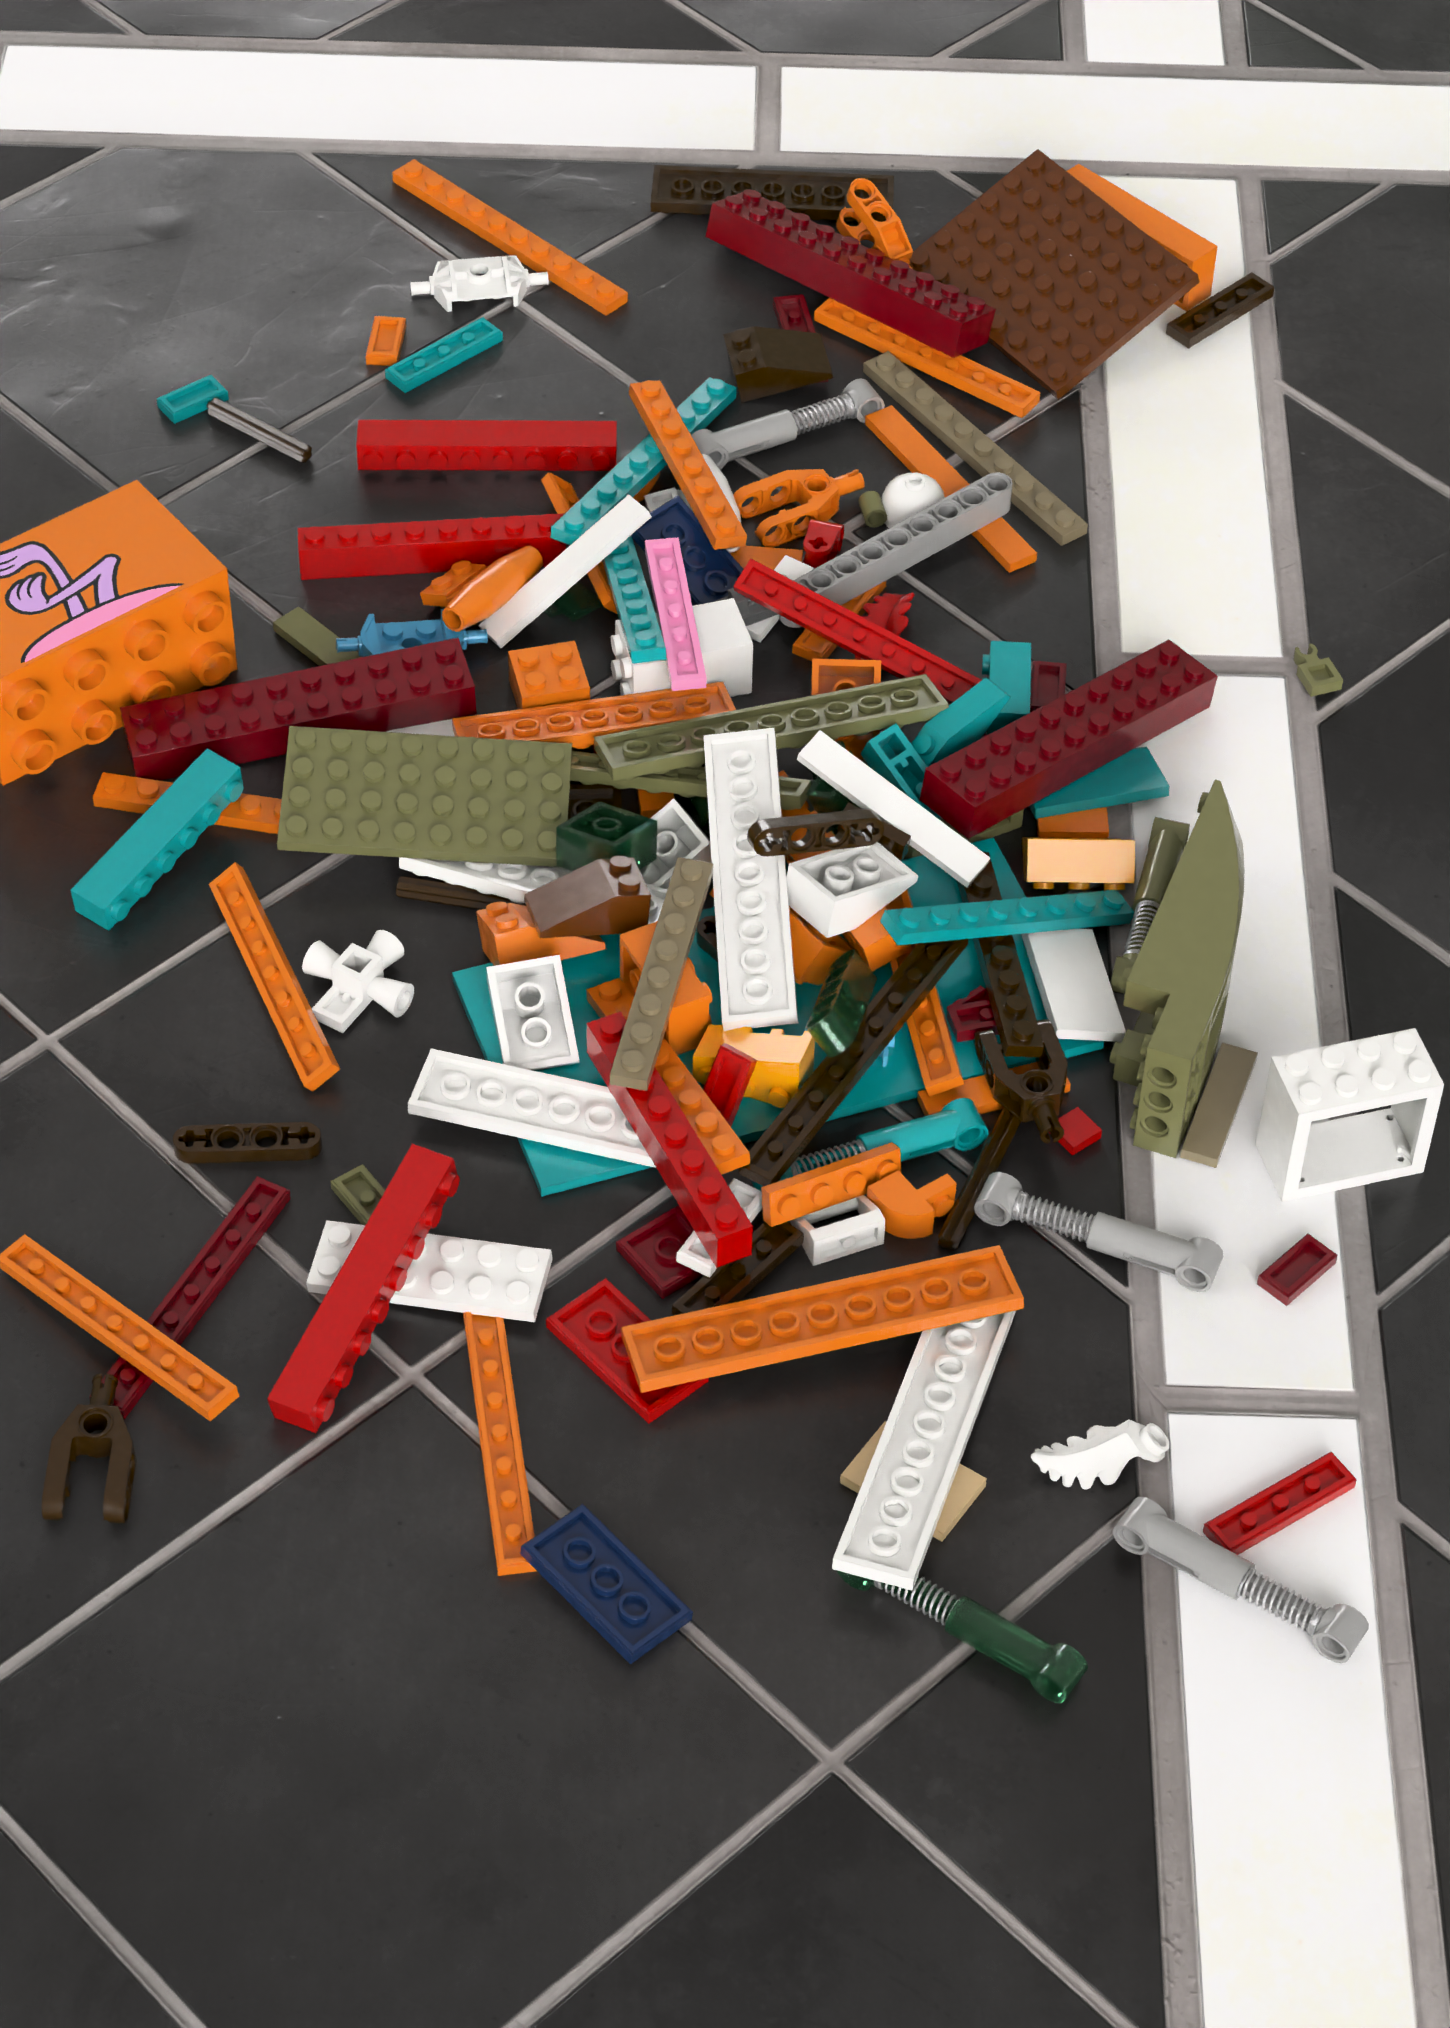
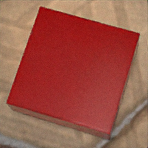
[1049,1107,1102,1156]

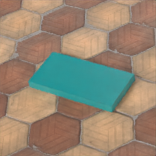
[1029,747,1170,819]

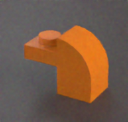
[867,1170,957,1239]

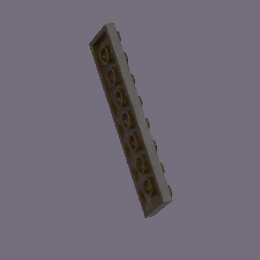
[651,165,894,222]

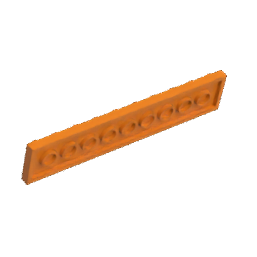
[621,1245,1024,1393]

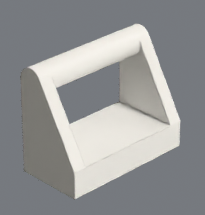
[790,1195,886,1266]

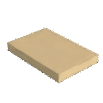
[840,1421,987,1542]

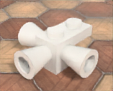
[302,930,414,1033]

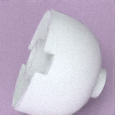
[881,472,945,528]

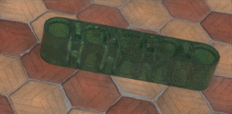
[806,949,877,1058]

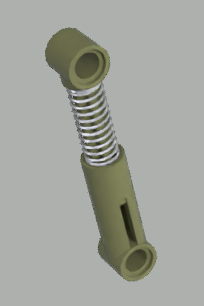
[1111,817,1190,994]

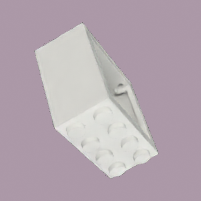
[1255,1028,1444,1202]

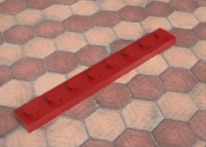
[733,558,982,705]

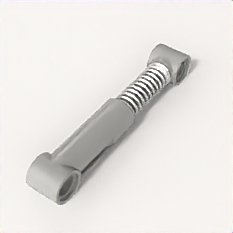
[691,378,885,470]
[974,1172,1224,1292]
[1112,1497,1369,1663]

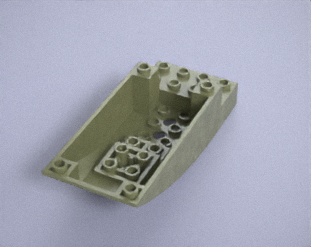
[1110,779,1245,1158]

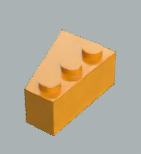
[692,1024,815,1108]

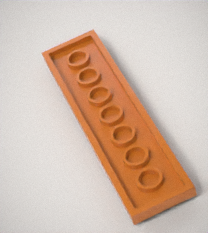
[452,682,736,749]

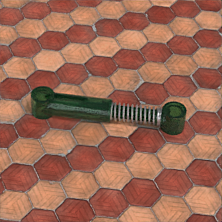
[837,1570,1088,1703]

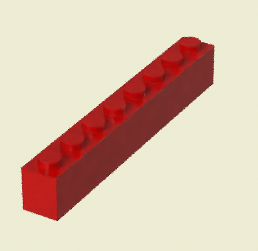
[356,420,617,471]
[298,514,566,580]
[587,1011,753,1268]
[267,1144,460,1433]

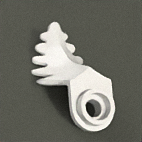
[1031,1419,1170,1489]

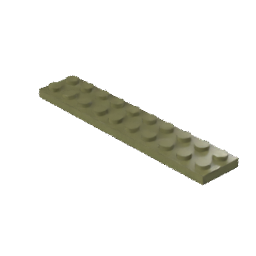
[594,674,949,781]

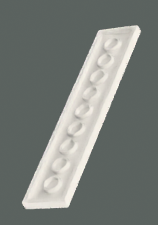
[704,728,798,1031]
[832,1310,1016,1590]

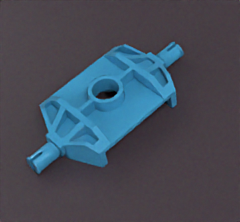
[336,609,488,657]

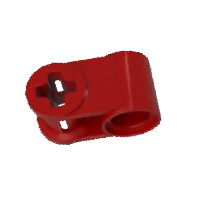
[802,519,844,569]

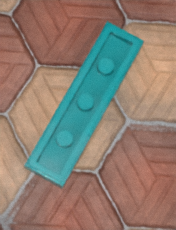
[385,317,503,393]

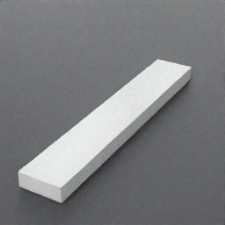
[478,495,652,648]
[797,730,990,888]

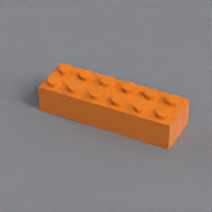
[1067,163,1218,312]

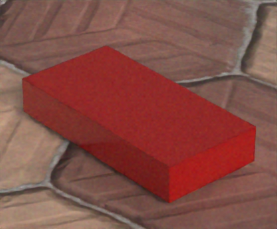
[703,1043,757,1127]

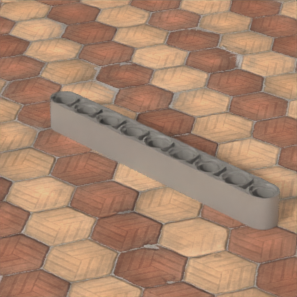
[780,472,1013,628]

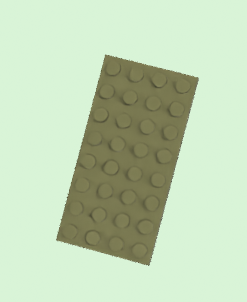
[277,726,572,868]

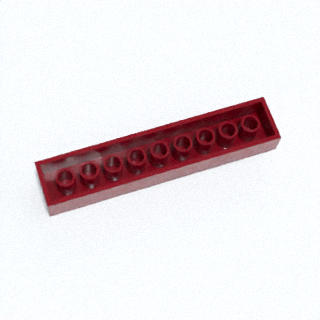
[705,189,996,358]
[120,637,477,781]
[920,640,1218,839]

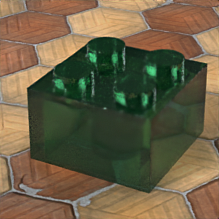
[556,801,657,872]

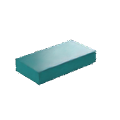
[157,375,229,424]

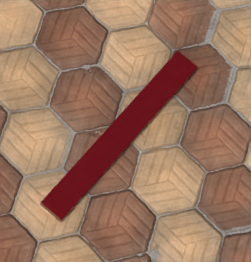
[89,1176,291,1420]

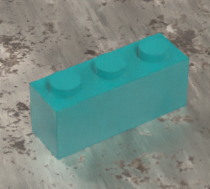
[982,641,1031,736]

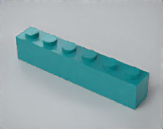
[70,748,244,931]

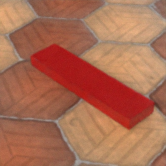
[1203,1452,1357,1555]

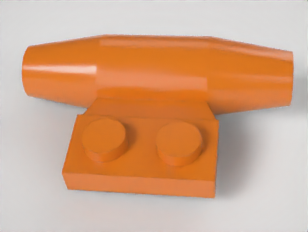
[420,546,543,632]

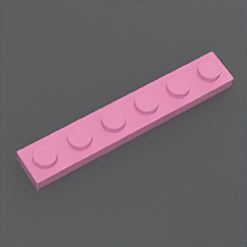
[645,537,706,691]

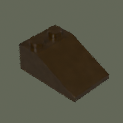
[723,326,833,403]

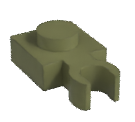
[1293,644,1343,697]

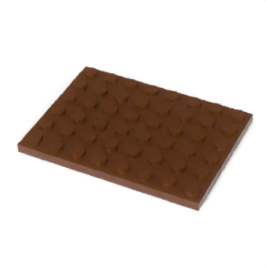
[909,149,1200,400]

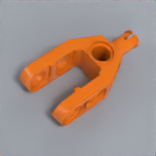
[836,178,913,269]
[733,469,865,548]

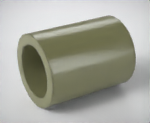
[858,491,887,528]

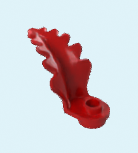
[851,592,915,660]

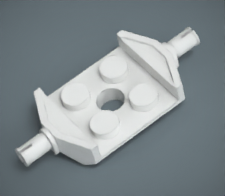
[410,255,549,312]

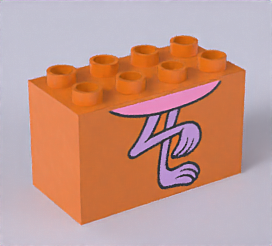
[0,480,238,786]

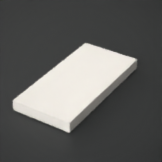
[1021,929,1126,1042]

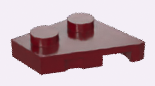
[946,986,999,1042]

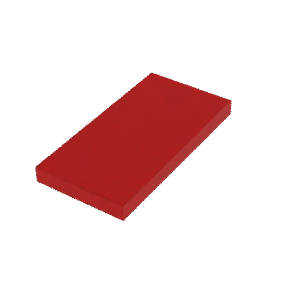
[546,1278,709,1424]

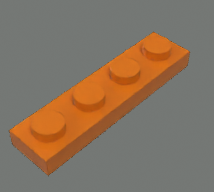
[761,1142,901,1227]

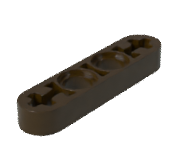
[747,809,884,857]
[173,1122,322,1164]

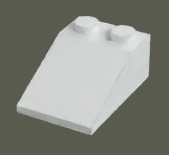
[604,798,712,890]
[786,842,918,938]
[486,955,580,1071]

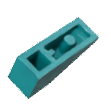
[911,678,1011,767]
[860,723,943,820]

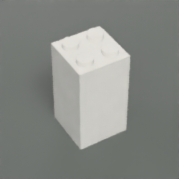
[611,598,753,697]

